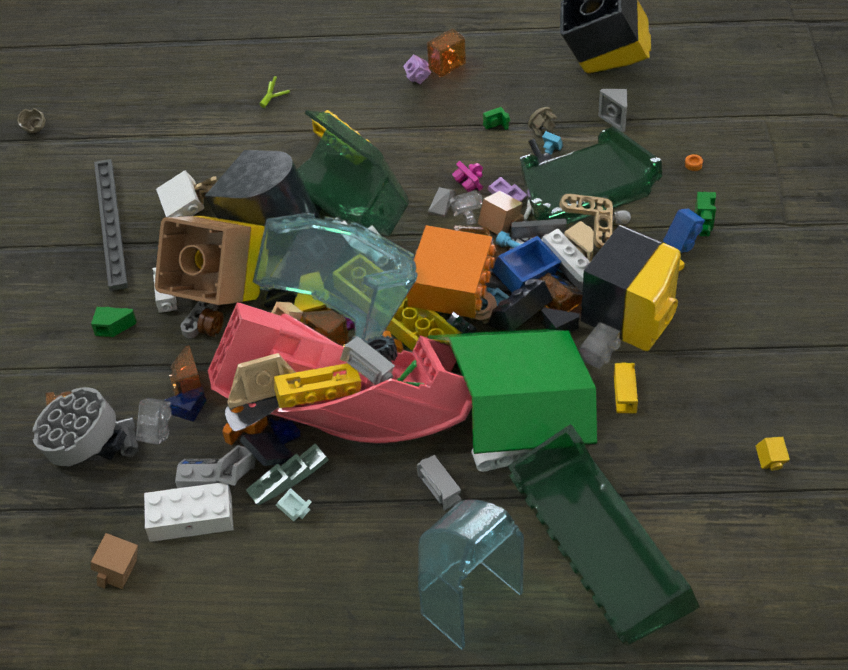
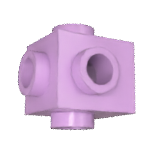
[403,54,431,84]

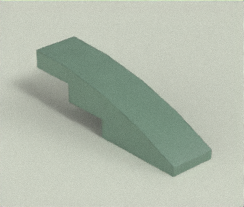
[246,444,329,505]

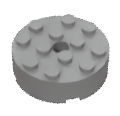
[33,387,116,467]

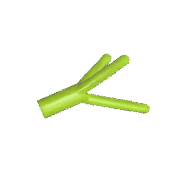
[260,76,290,108]

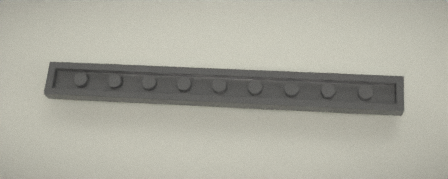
[94,159,128,291]

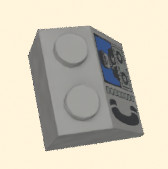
[175,459,221,489]

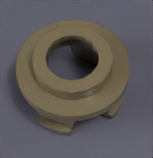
[528,107,557,136]

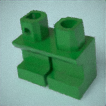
[694,192,716,236]

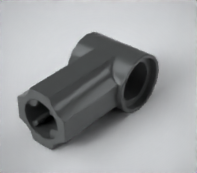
[114,417,139,457]

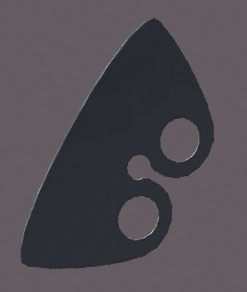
[225,396,279,431]

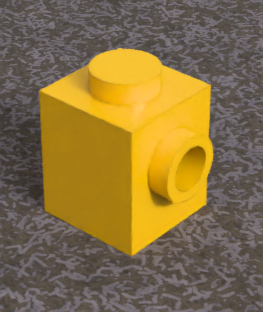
[755,437,790,471]

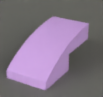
[488,177,527,202]

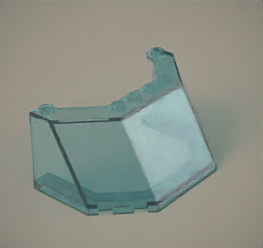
[253,213,418,341]

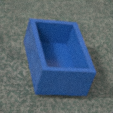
[492,236,562,292]

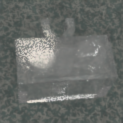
[450,190,483,225]
[580,322,621,369]
[136,397,171,445]

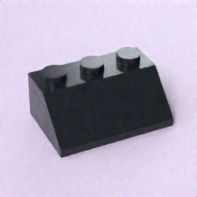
[488,278,553,331]

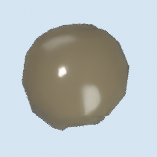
[17,108,46,133]

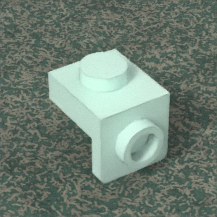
[276,488,312,521]

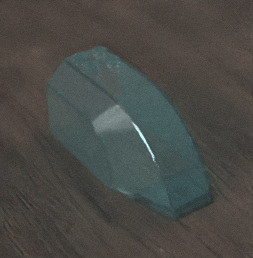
[418,500,524,650]

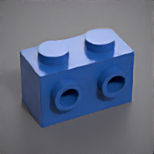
[663,209,705,253]

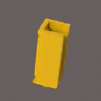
[614,363,638,413]

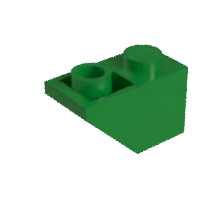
[91,307,137,337]

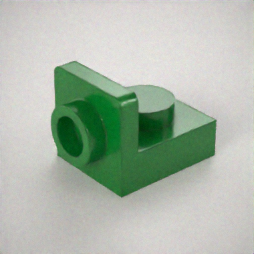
[483,107,510,130]

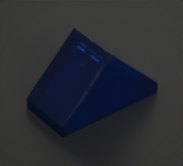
[165,387,206,422]

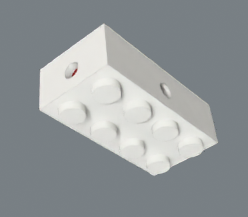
[144,482,234,542]

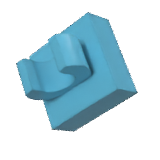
[542,131,563,155]

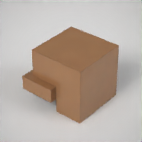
[478,191,524,235]
[91,533,138,589]

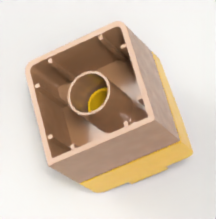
[155,216,267,305]

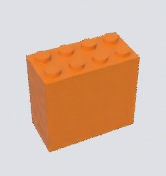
[406,225,495,318]

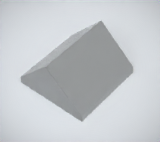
[598,89,627,133]

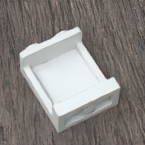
[156,171,204,217]

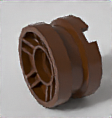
[197,308,224,337]

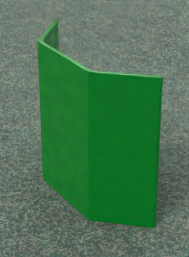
[428,329,597,454]

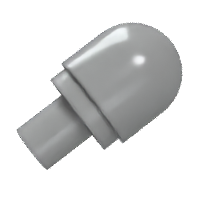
[606,210,631,225]

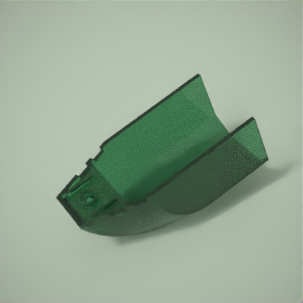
[297,110,409,236]

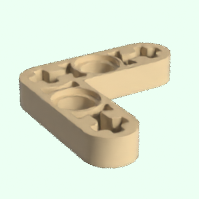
[559,194,613,249]

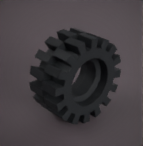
[364,335,398,363]

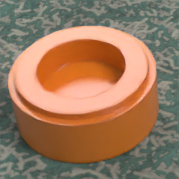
[685,154,703,171]

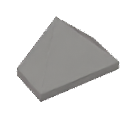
[428,187,456,217]

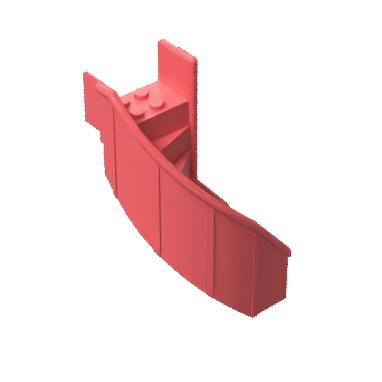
[208,302,472,443]

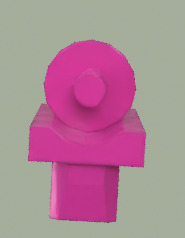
[452,161,483,193]

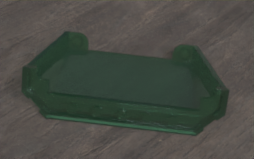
[520,127,663,224]

